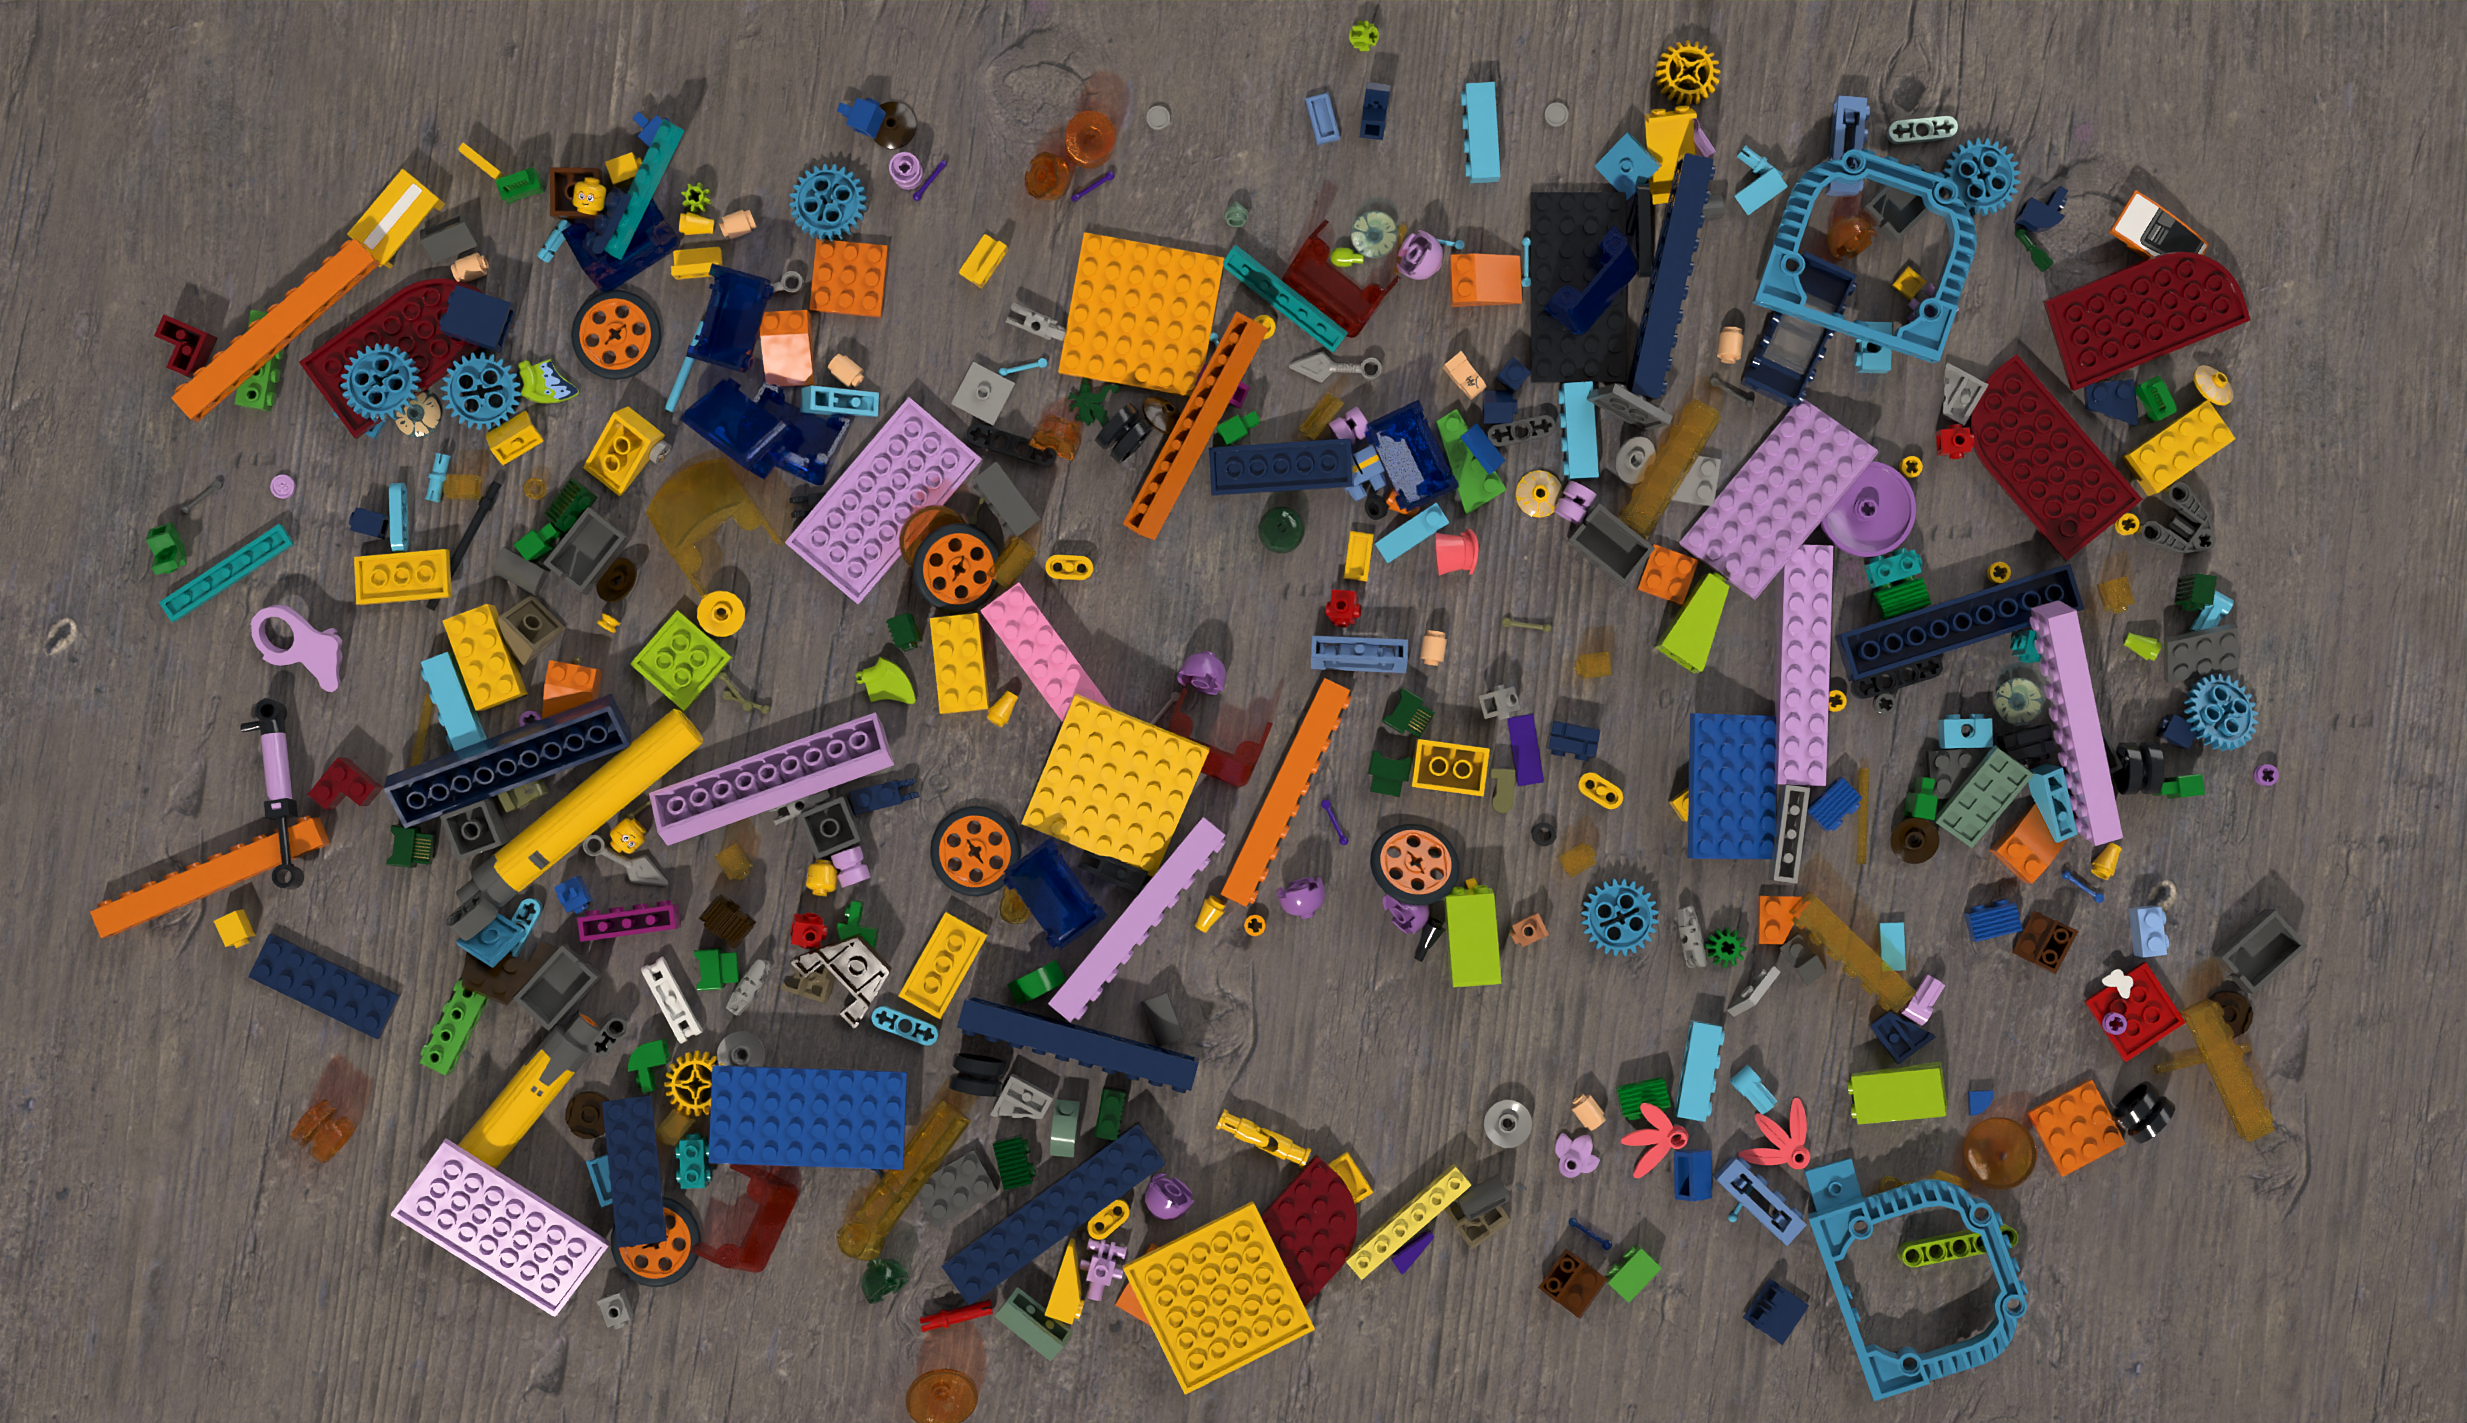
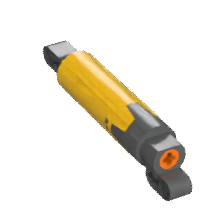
[458,1010,627,1169]

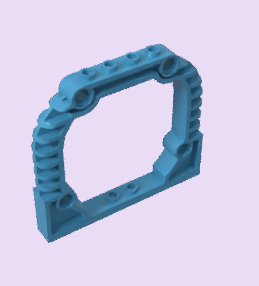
[1752,149,1977,364]
[1807,1179,2028,1401]

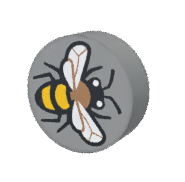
[649,440,672,465]

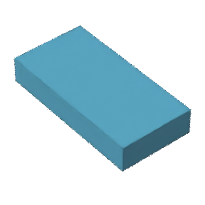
[1734,167,1788,215]
[1878,922,1906,971]

